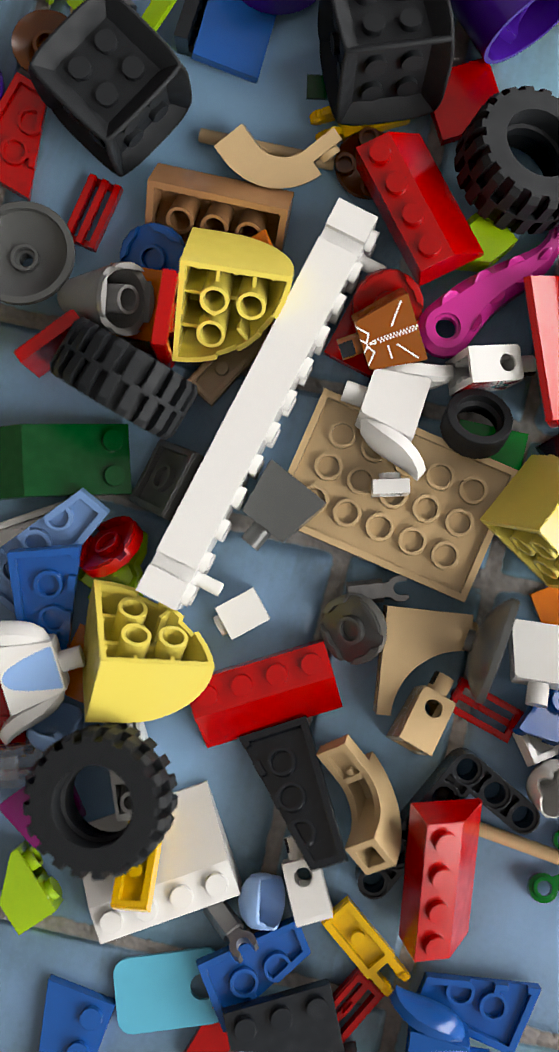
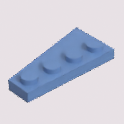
[0,488,111,614]

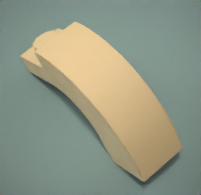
[214,124,342,189]
[316,734,402,875]

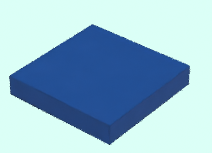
[191,0,276,84]

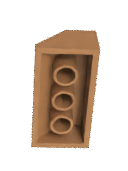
[145,163,294,252]

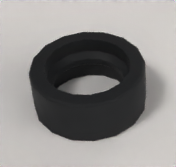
[440,389,513,459]

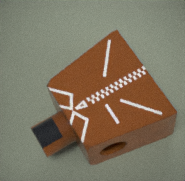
[336,287,428,370]

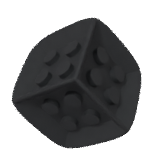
[28,0,192,177]
[317,0,455,126]

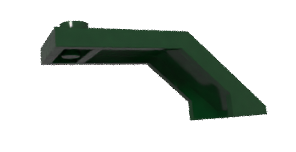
[0,424,132,500]

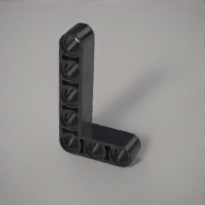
[355,748,540,900]

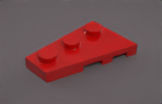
[0,72,47,201]

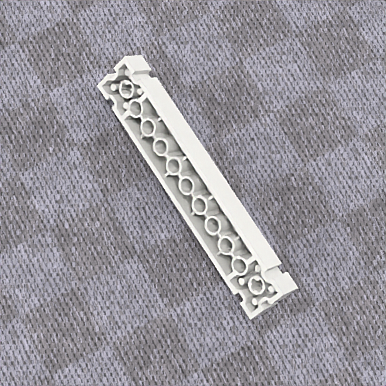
[136,198,387,611]

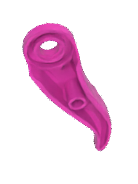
[418,225,559,359]

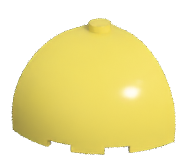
[172,227,294,362]
[480,454,559,589]
[83,580,215,723]

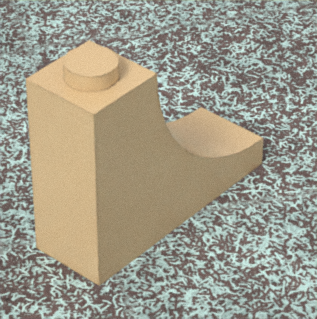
[373,605,478,716]

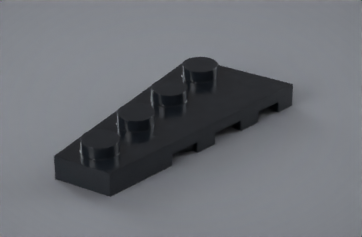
[238,716,348,872]

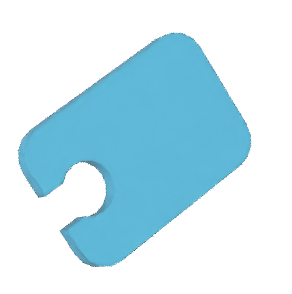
[113,947,219,1035]

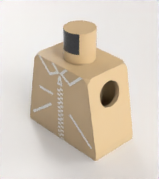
[386,671,456,756]

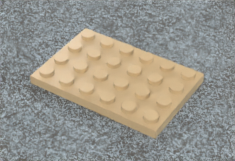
[288,388,519,603]

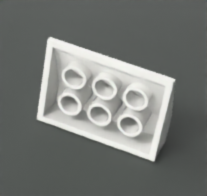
[83,781,242,945]

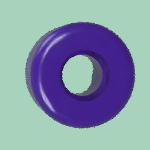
[450,0,559,64]

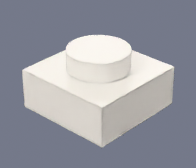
[371,472,410,497]
[512,733,559,767]

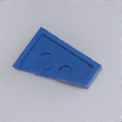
[196,916,311,1033]
[416,971,542,1052]

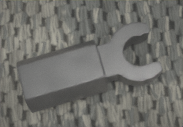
[346,575,409,603]
[203,900,259,963]

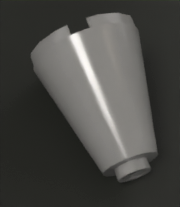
[57,261,155,336]

